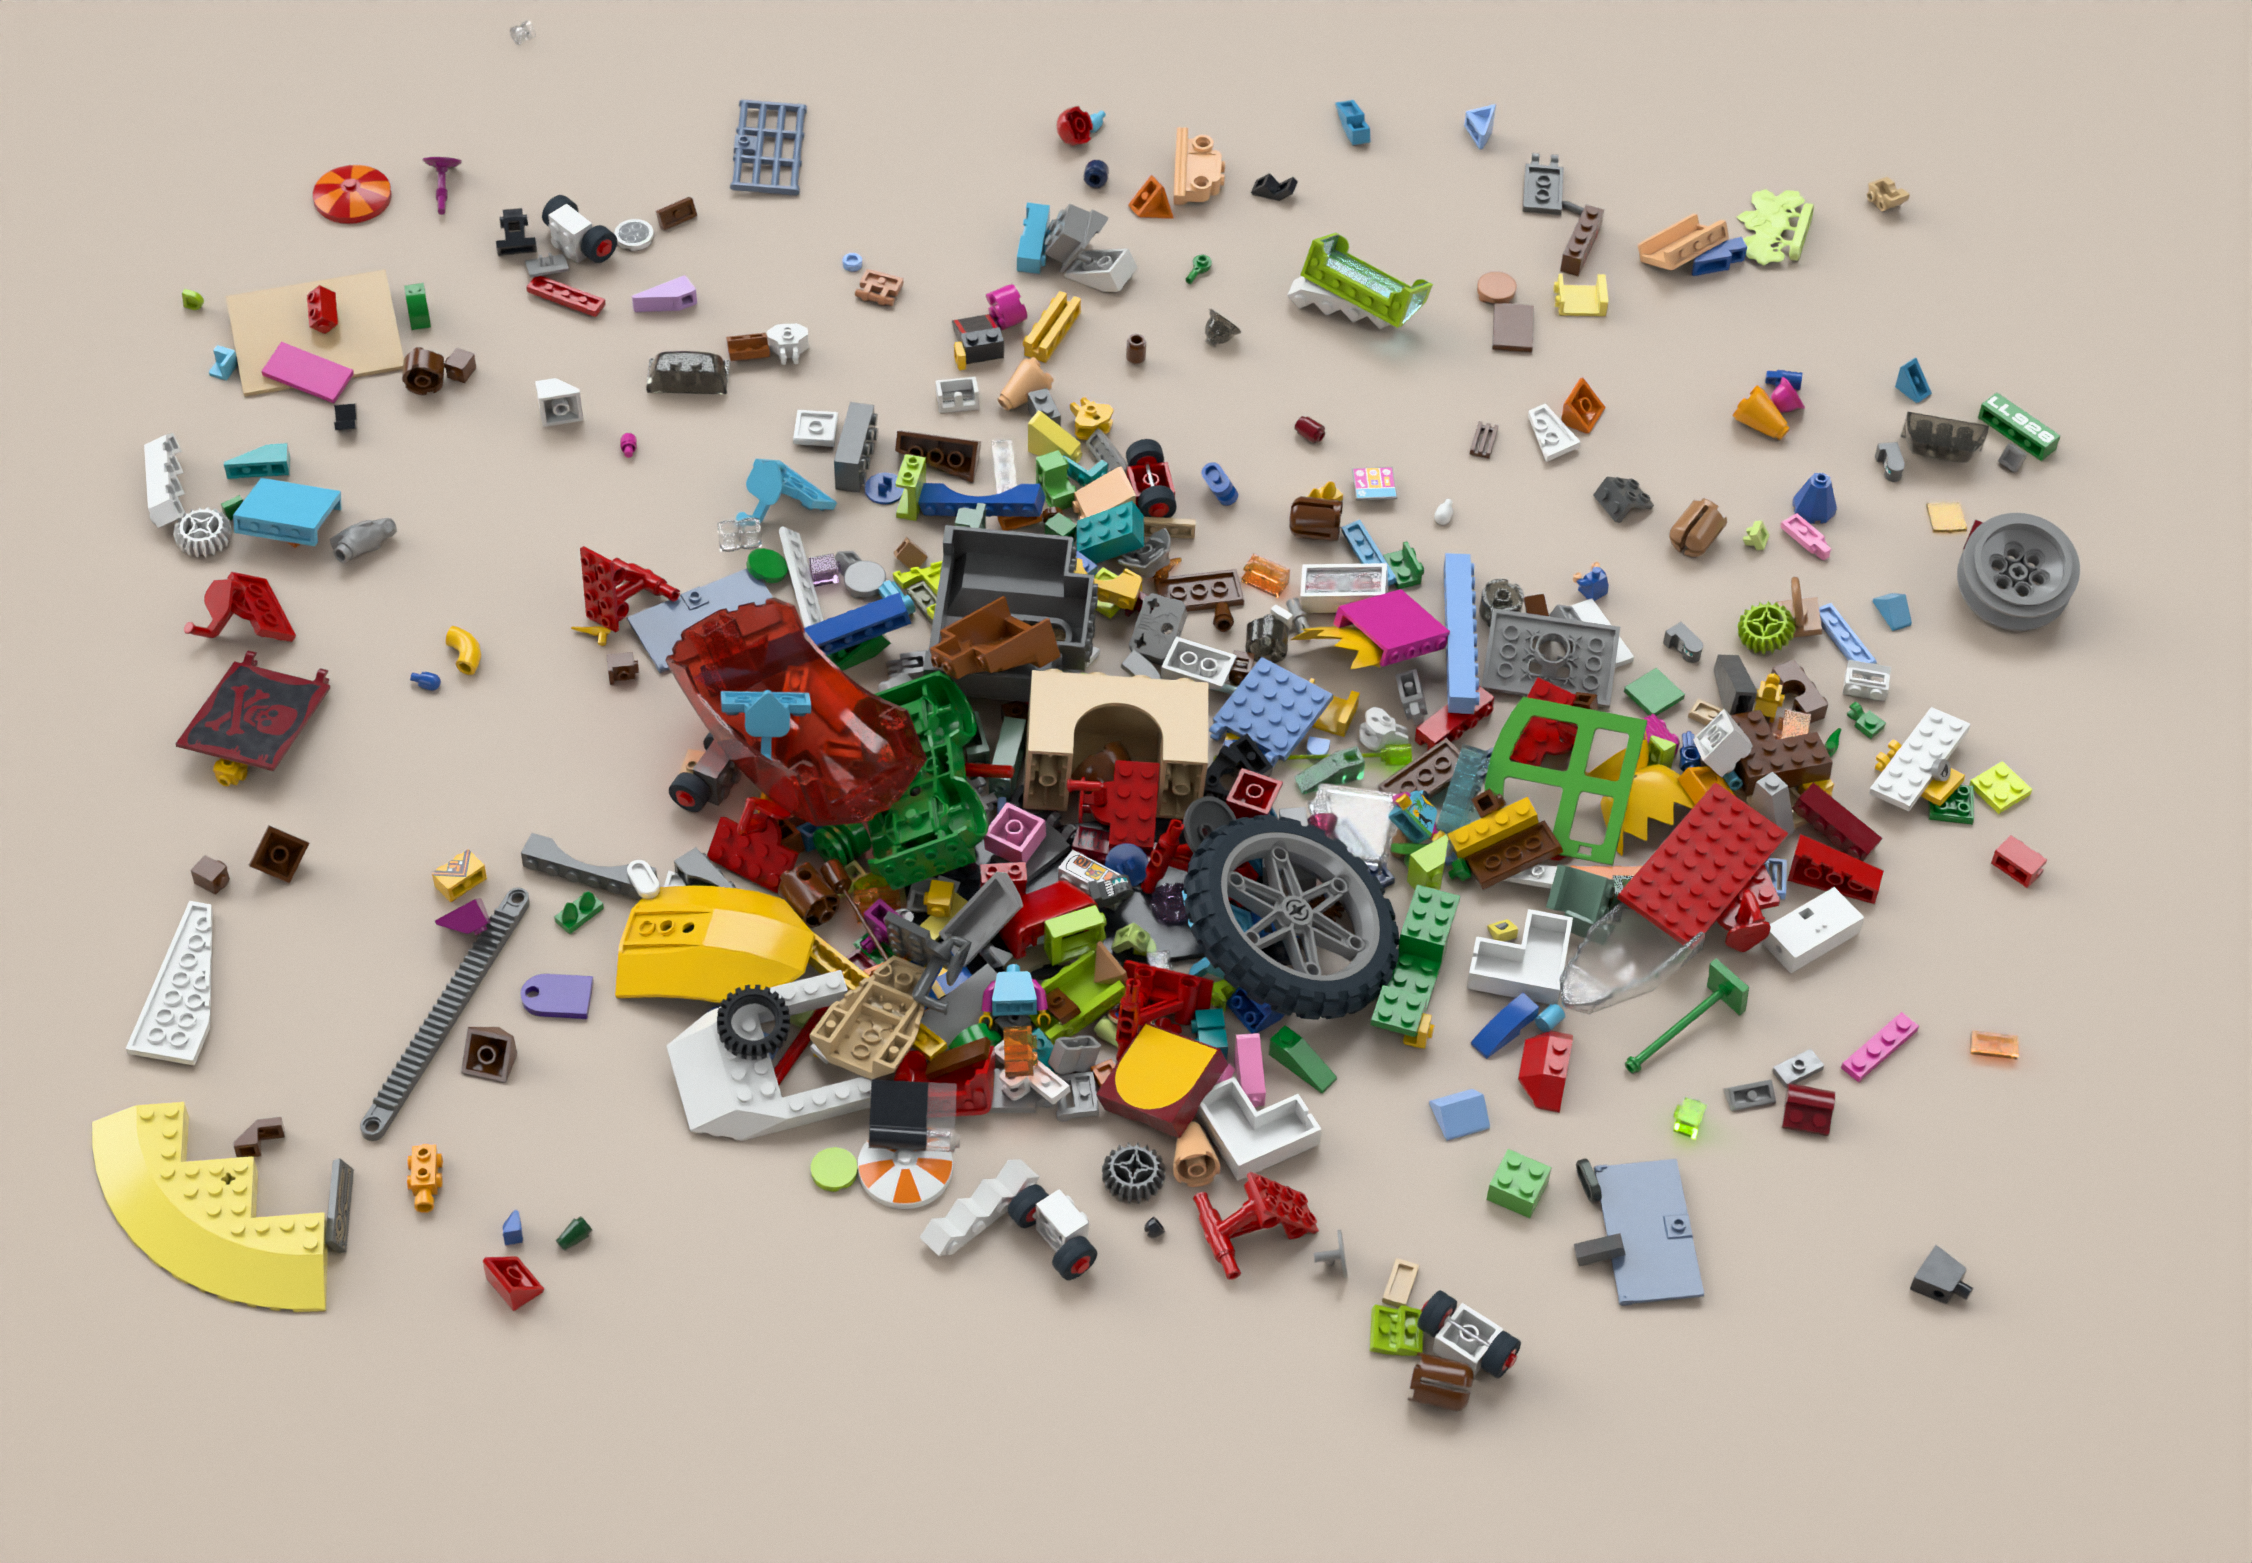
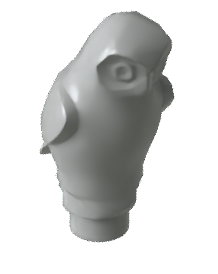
[330,518,397,563]

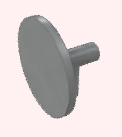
[1314,1230,1348,1278]

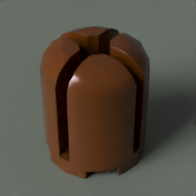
[1289,496,1343,541]
[1407,1352,1474,1411]

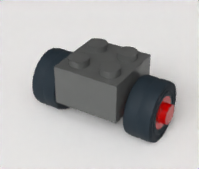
[669,725,745,812]

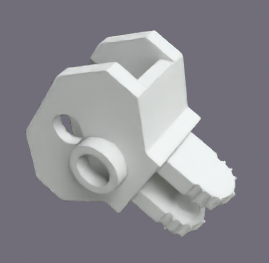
[767,323,809,365]
[1359,707,1408,751]

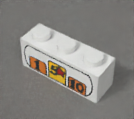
[1058,850,1122,911]

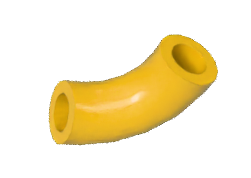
[445,626,481,675]

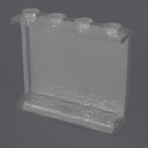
[1308,783,1397,875]

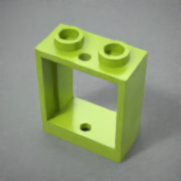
[1044,905,1107,966]

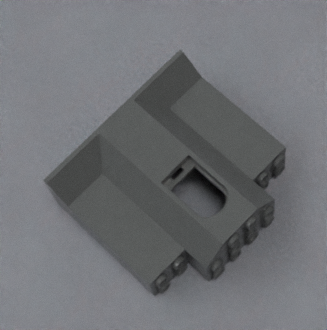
[923,525,1098,702]

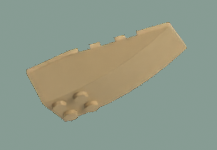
[810,955,930,1079]

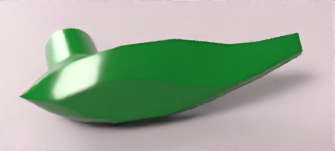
[1825,728,1842,757]

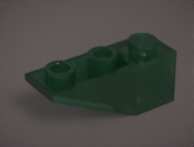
[1294,746,1365,794]

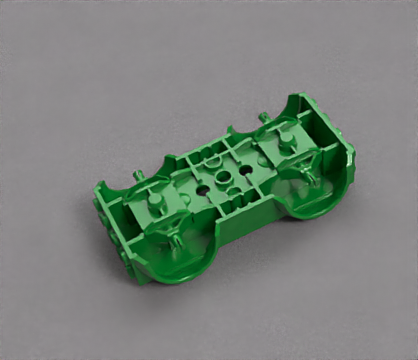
[855,670,988,890]

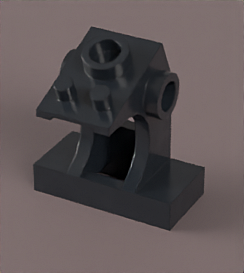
[496,208,537,256]
[1203,744,1242,803]

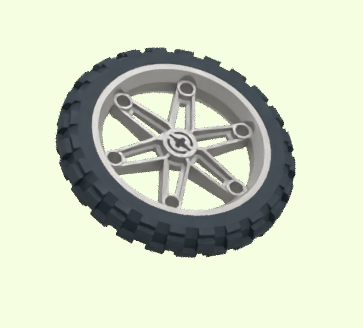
[1184,815,1399,1020]

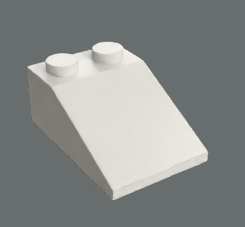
[1064,248,1138,292]
[1161,637,1237,689]
[1693,709,1753,777]

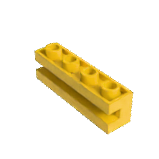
[1023,291,1081,363]

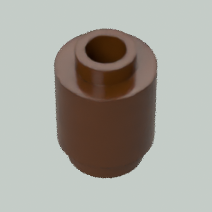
[1126,334,1146,364]

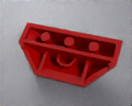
[1518,1031,1573,1113]

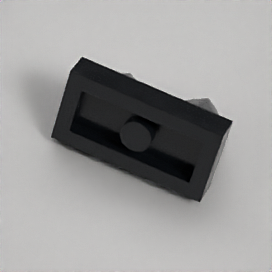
[935,861,982,885]

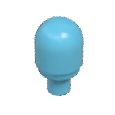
[1090,110,1106,133]

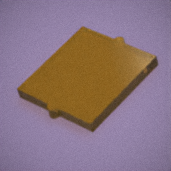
[1926,501,1967,534]

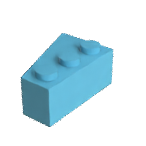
[1017,202,1050,274]

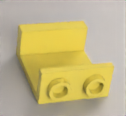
[1553,274,1608,316]

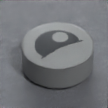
[1931,759,1951,781]

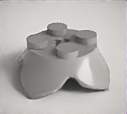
[1118,528,1171,578]

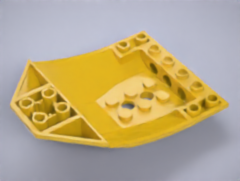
[615,886,816,1003]

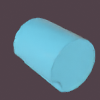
[1535,1004,1565,1033]

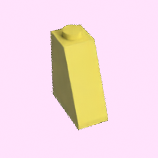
[1028,411,1082,463]

